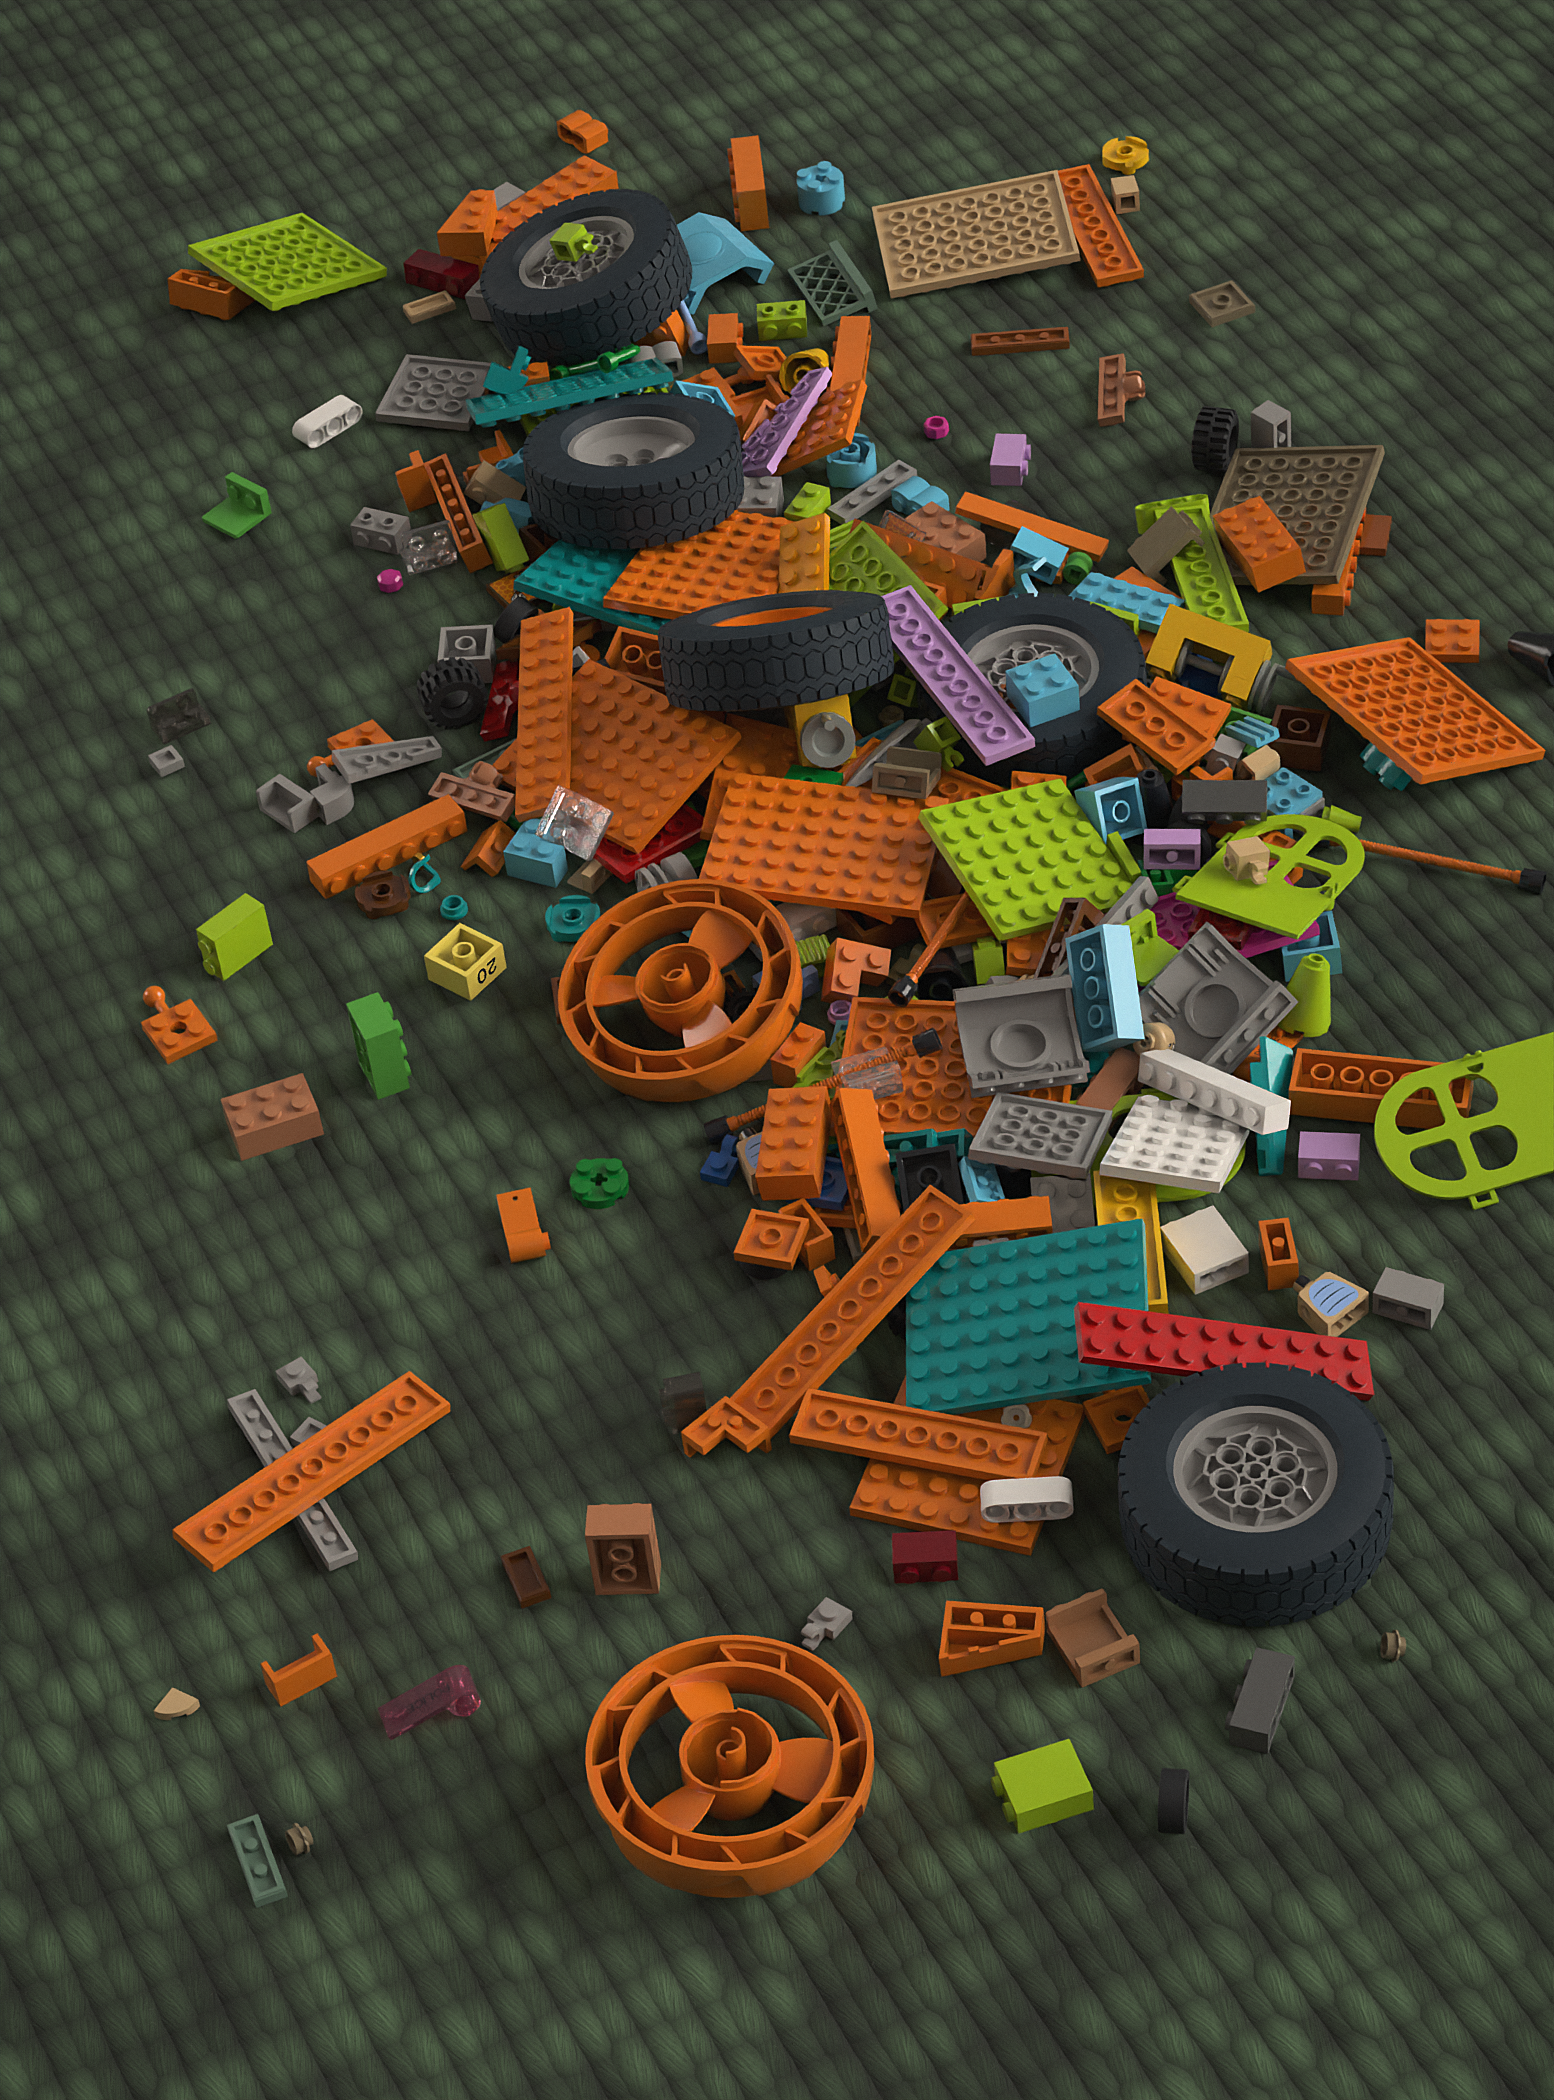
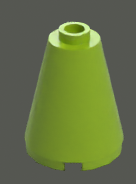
[1277,953,1331,1037]

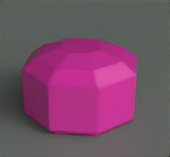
[924,416,949,439]
[377,569,403,593]

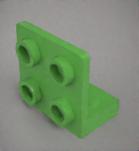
[202,472,272,539]

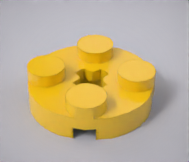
[1102,136,1149,175]

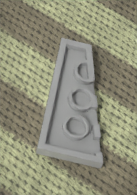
[332,736,442,784]

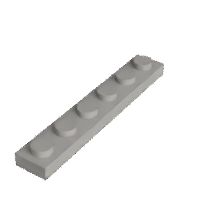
[1051,876,1159,998]

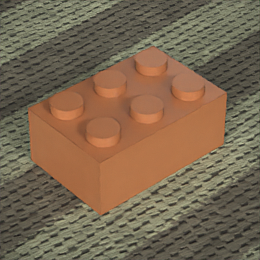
[894,501,986,562]
[221,1073,324,1161]
[585,1503,661,1595]

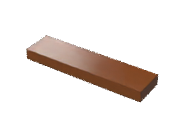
[971,327,1070,356]

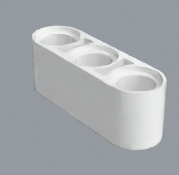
[292,395,362,448]
[980,1476,1074,1523]

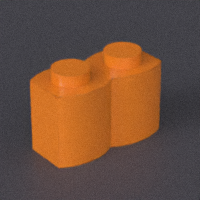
[557,110,608,154]

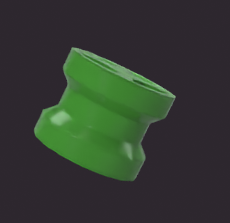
[1063,552,1093,585]

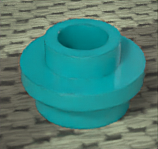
[440,895,468,920]

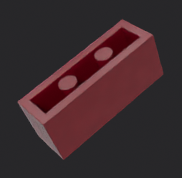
[403,249,480,300]

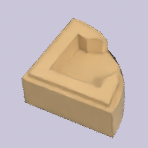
[154,1687,200,1720]

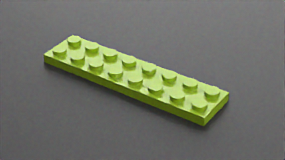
[1154,504,1249,632]

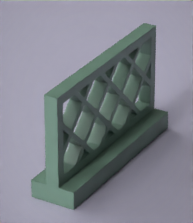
[787,240,878,326]

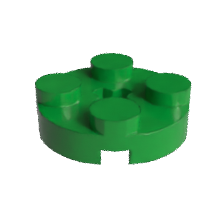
[570,1158,629,1209]

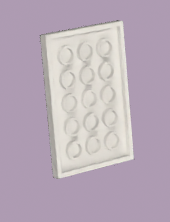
[1099,1095,1250,1193]

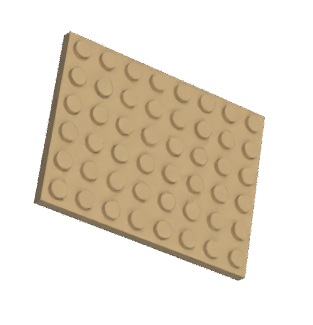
[872,170,1080,298]

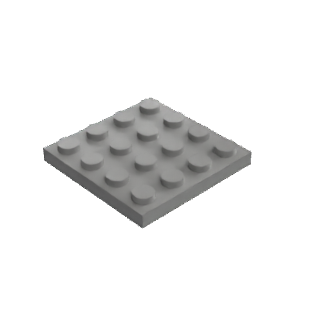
[375,354,491,431]
[968,1092,1113,1179]

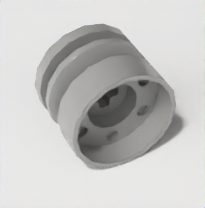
[635,852,698,892]

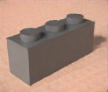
[1182,780,1267,825]
[1225,1647,1295,1754]

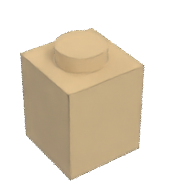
[1111,175,1140,214]

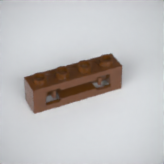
[1033,898,1105,1001]

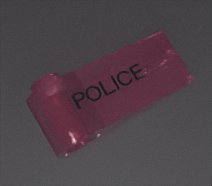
[378,1665,481,1740]

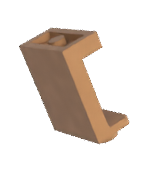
[1046,1589,1140,1687]

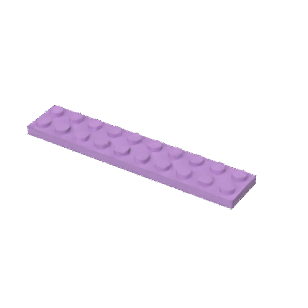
[881,585,1035,766]

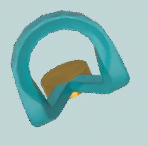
[408,852,441,893]

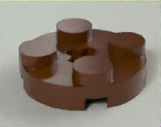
[355,870,411,919]

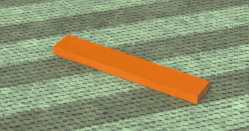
[955,491,1109,562]

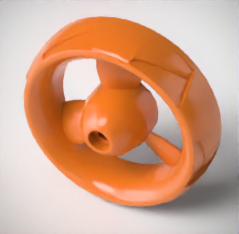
[558,879,803,1102]
[585,1635,874,1898]

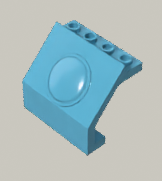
[677,212,774,315]

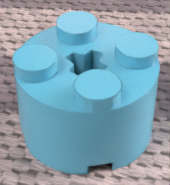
[796,161,845,215]
[825,433,877,489]

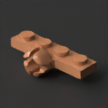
[1098,353,1145,427]
[428,761,516,822]

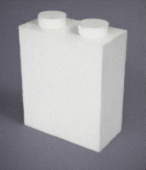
[1160,1206,1249,1295]

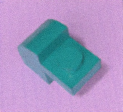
[483,346,531,394]

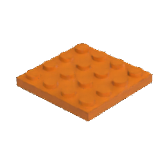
[771,379,867,477]

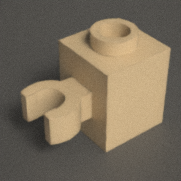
[1223,836,1270,885]

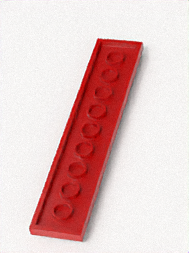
[1074,1302,1374,1401]

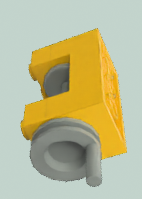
[1145,604,1304,714]
[784,693,857,768]

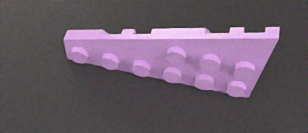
[742,367,832,477]

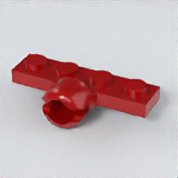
[480,661,520,742]

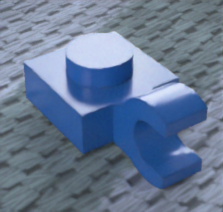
[700,1134,740,1187]

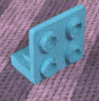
[1265,767,1322,839]
[958,1156,1005,1204]

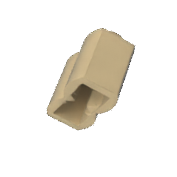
[1233,745,1280,780]

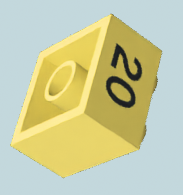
[424,923,507,1001]

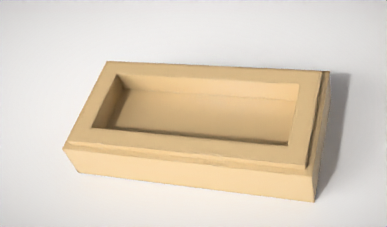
[403,291,456,324]

